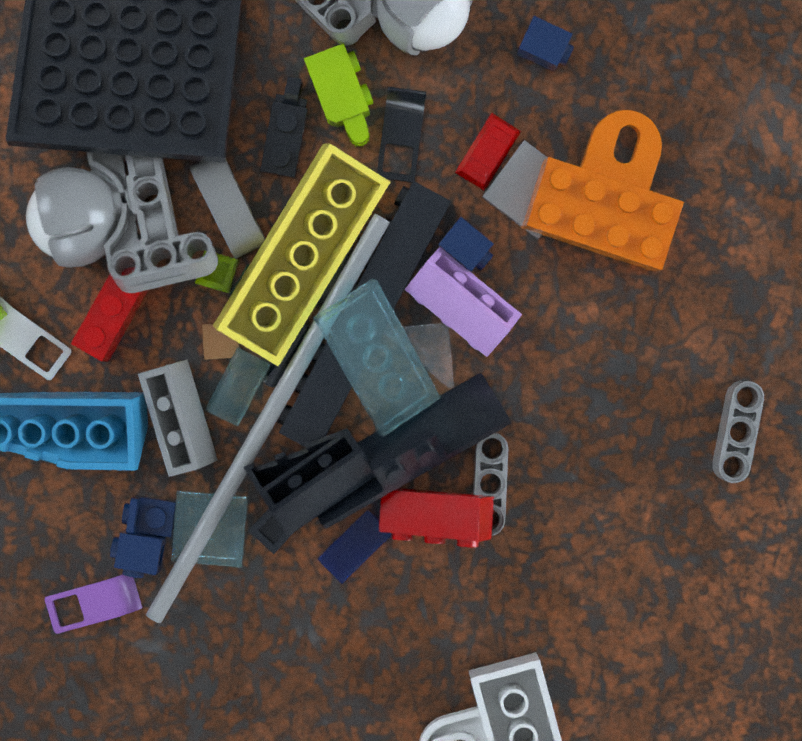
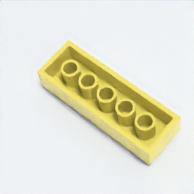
[213,143,390,366]

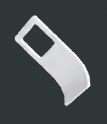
[0,296,72,380]

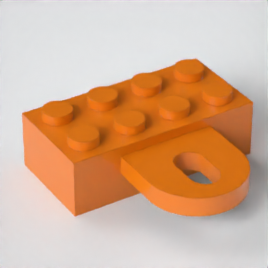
[521,110,684,272]

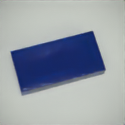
[317,509,392,584]

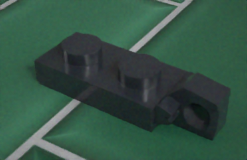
[260,77,308,179]

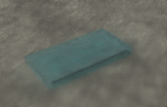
[313,279,441,437]

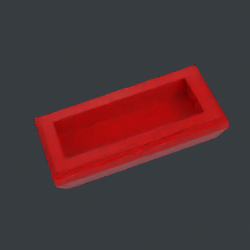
[455,113,521,191]

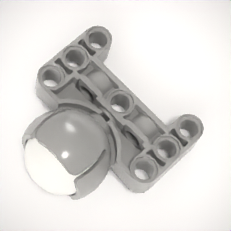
[295,0,473,55]
[26,152,218,293]

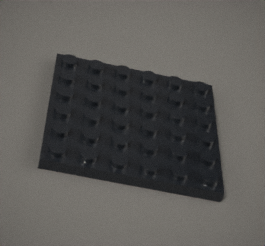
[5,0,243,163]

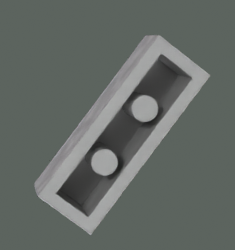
[138,359,218,477]

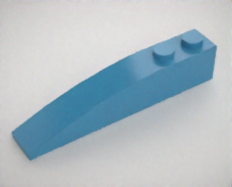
[0,392,148,471]

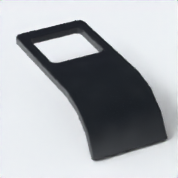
[377,87,426,182]

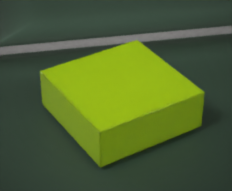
[195,250,240,294]

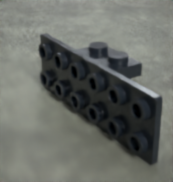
[317,373,511,529]

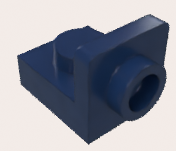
[122,496,178,537]

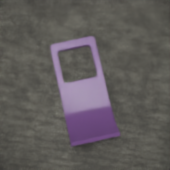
[45,575,142,634]

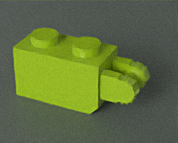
[304,43,374,147]

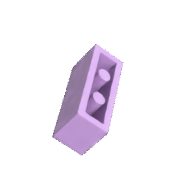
[405,247,522,357]

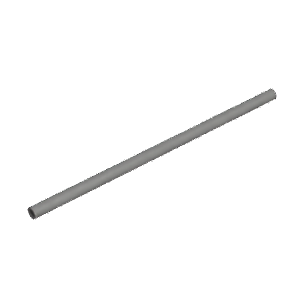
[146,213,390,623]

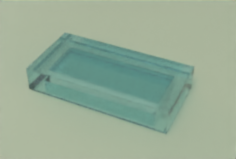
[205,347,271,426]

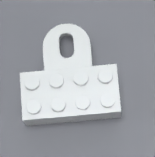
[419,652,562,741]

